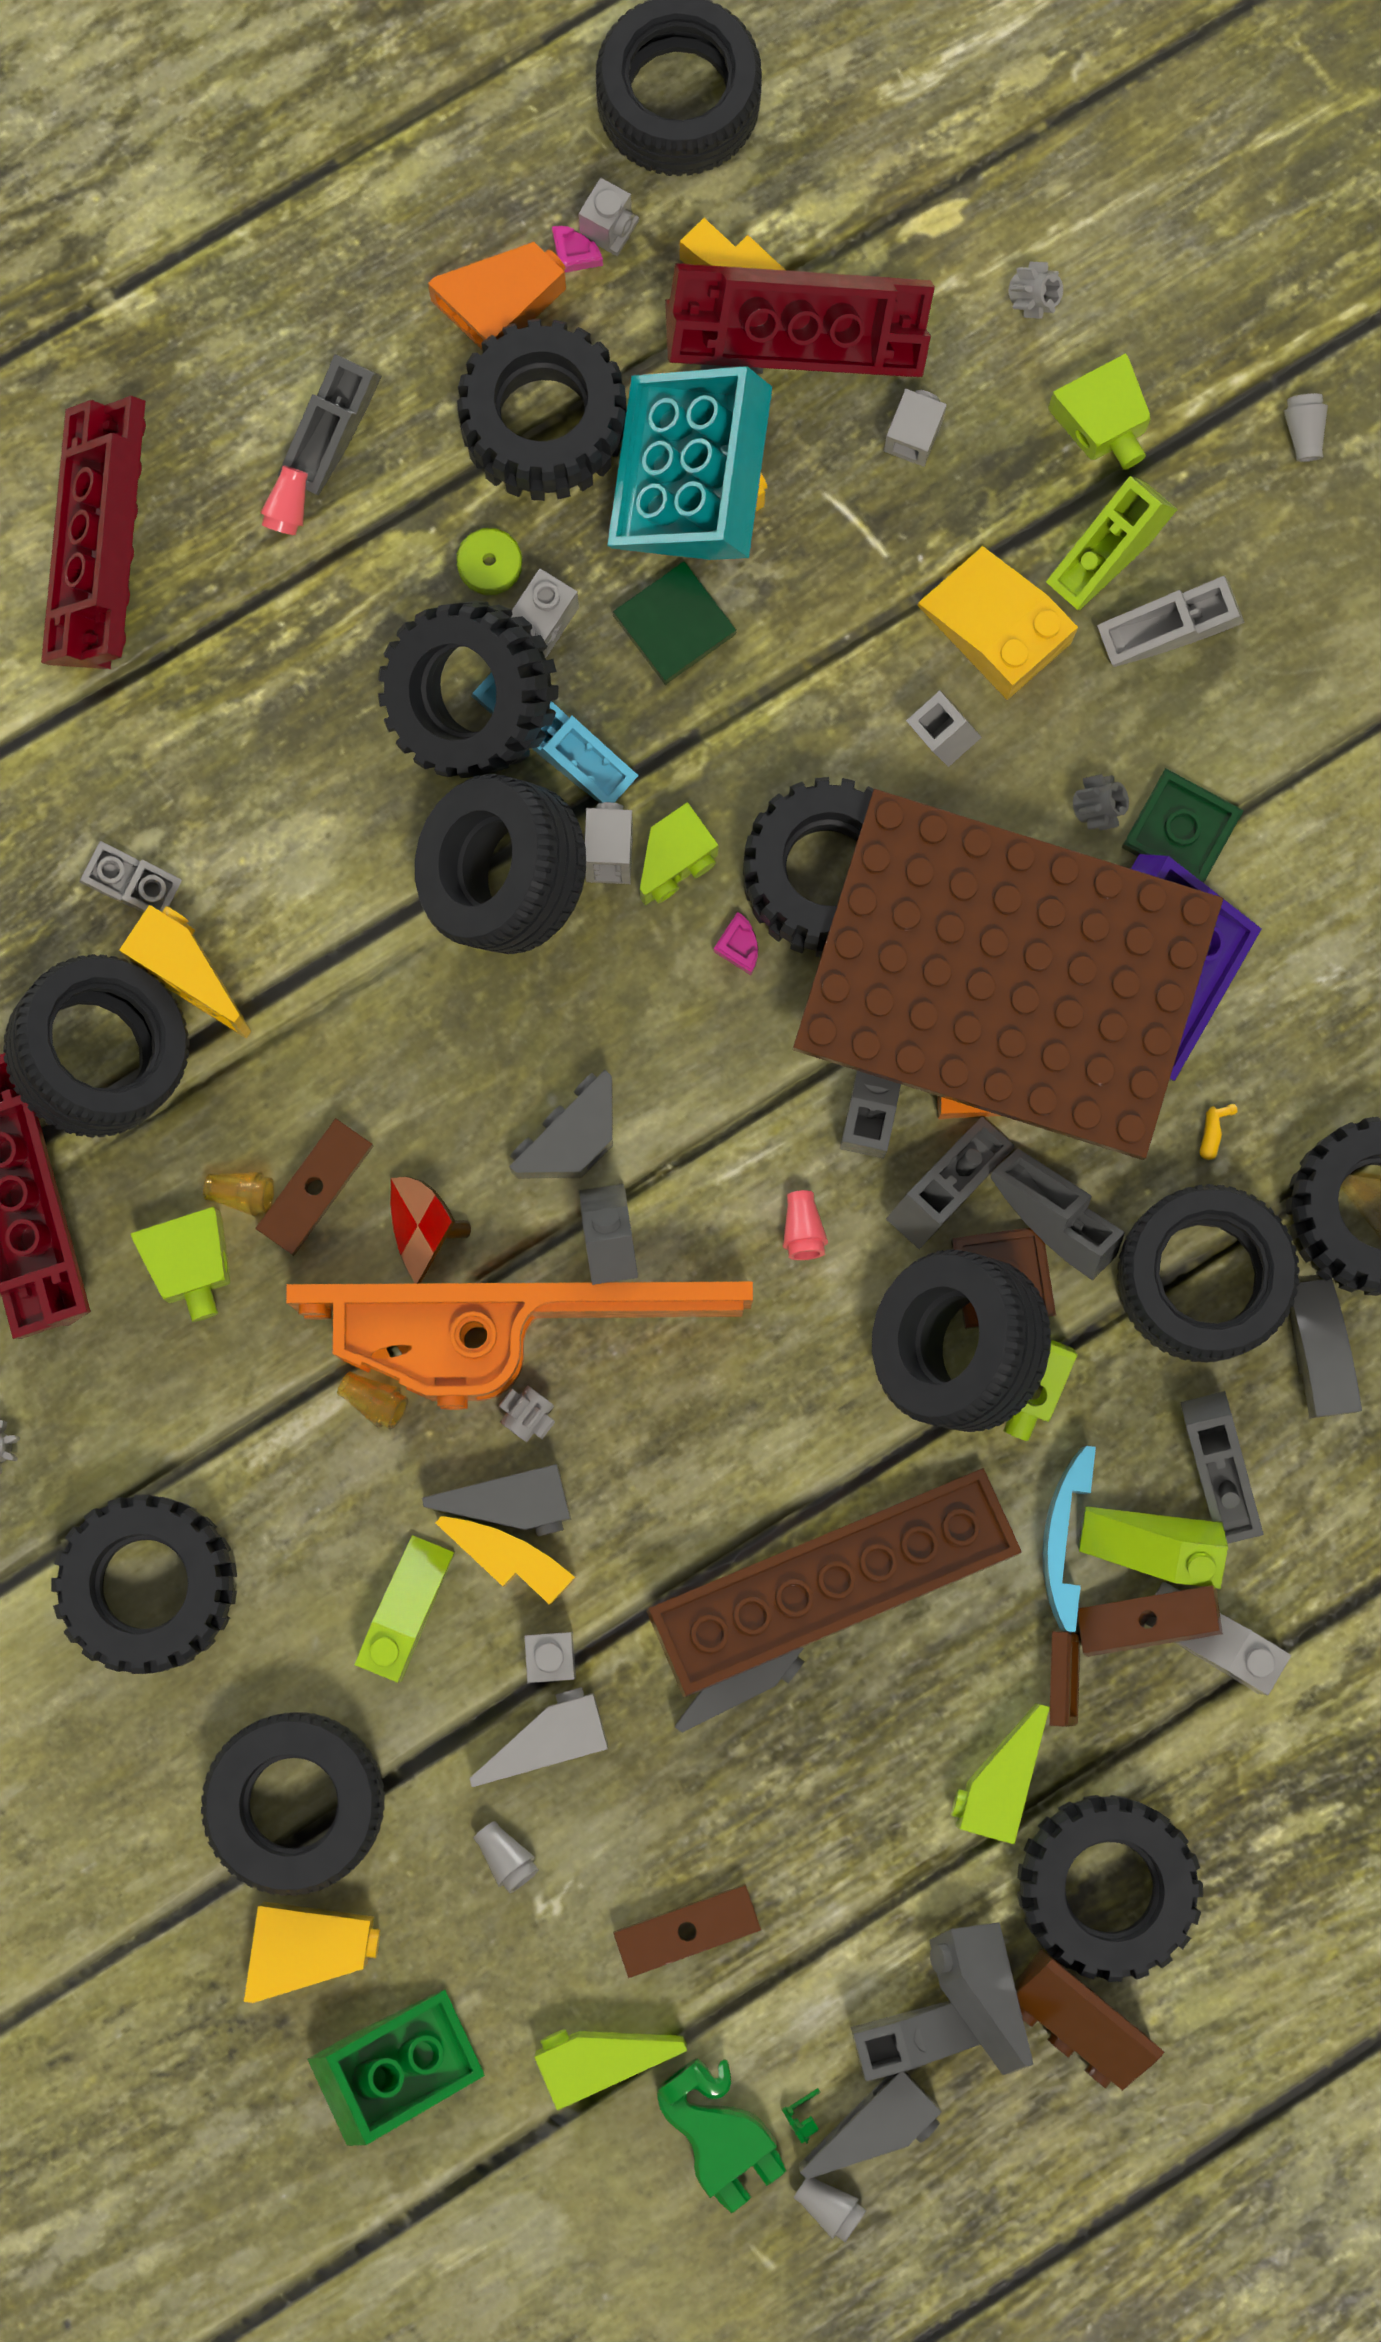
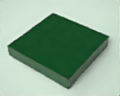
[613,561,736,685]
[1121,768,1244,883]

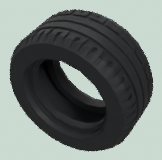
[596,0,762,176]
[3,954,189,1138]
[1117,1184,1300,1363]

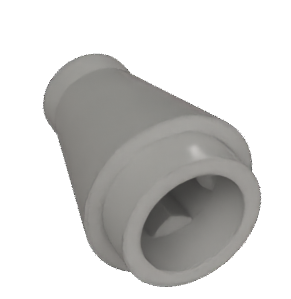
[1284,394,1328,462]
[473,1821,539,1894]
[794,2177,867,2242]

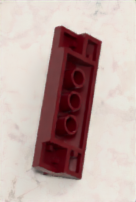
[665,263,935,378]
[41,396,146,669]
[0,1053,91,1339]

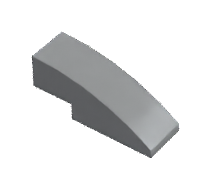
[1097,576,1245,667]

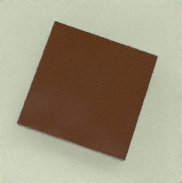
[951,1228,1056,1329]

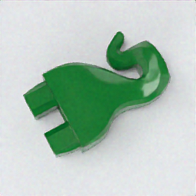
[657,2058,786,2213]

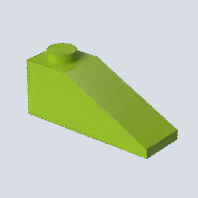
[1046,476,1178,610]
[1078,1506,1228,1589]
[354,1535,455,1683]
[951,1703,1050,1844]
[534,2029,687,2111]

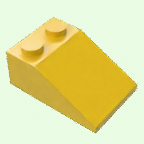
[917,546,1078,700]
[119,904,251,1039]

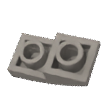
[79,841,182,913]

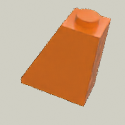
[428,242,566,349]

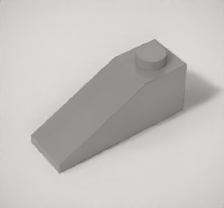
[1145,1582,1292,1696]
[470,1687,609,1787]

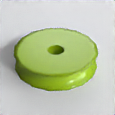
[457,528,522,595]

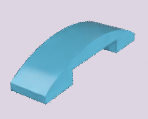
[1043,1446,1096,1632]

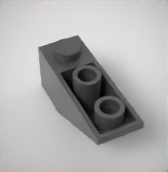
[840,1070,901,1159]
[851,2000,981,2082]

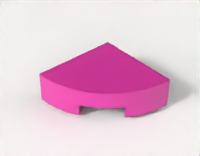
[552,226,603,273]
[713,912,758,975]

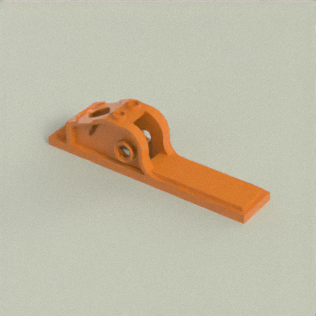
[286,1282,753,1410]

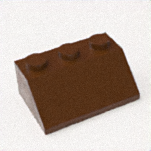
[1014,1949,1165,2091]

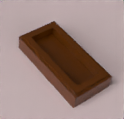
[1049,1631,1081,1727]

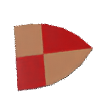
[390,1177,471,1284]

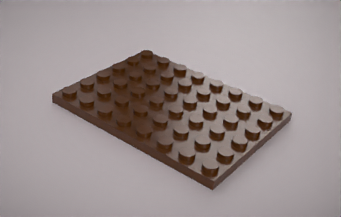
[792,789,1224,1160]

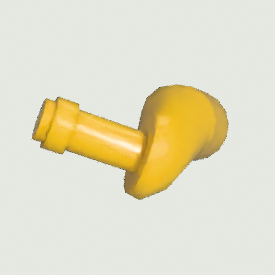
[1199,1104,1238,1160]

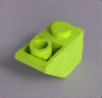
[640,802,719,906]

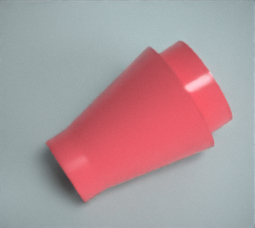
[260,466,308,535]
[783,1190,828,1260]

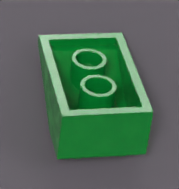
[307,1990,485,2146]

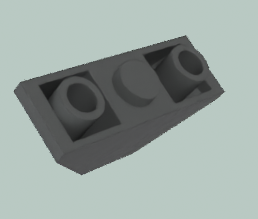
[509,1070,613,1179]

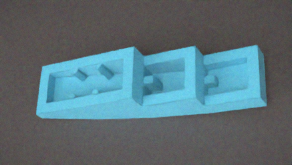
[471,672,638,803]

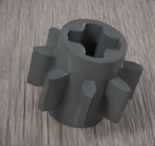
[1073,774,1129,831]

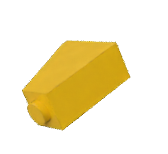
[244,1902,381,2003]

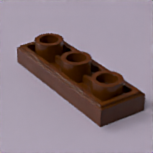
[255,1118,374,1256]
[1078,1585,1223,1657]
[613,1884,761,1978]

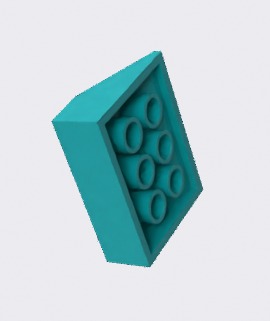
[607,366,773,560]

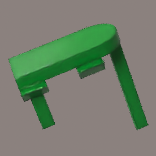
[781,2088,821,2144]

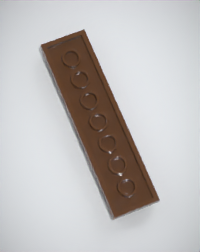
[647,1468,1022,1698]

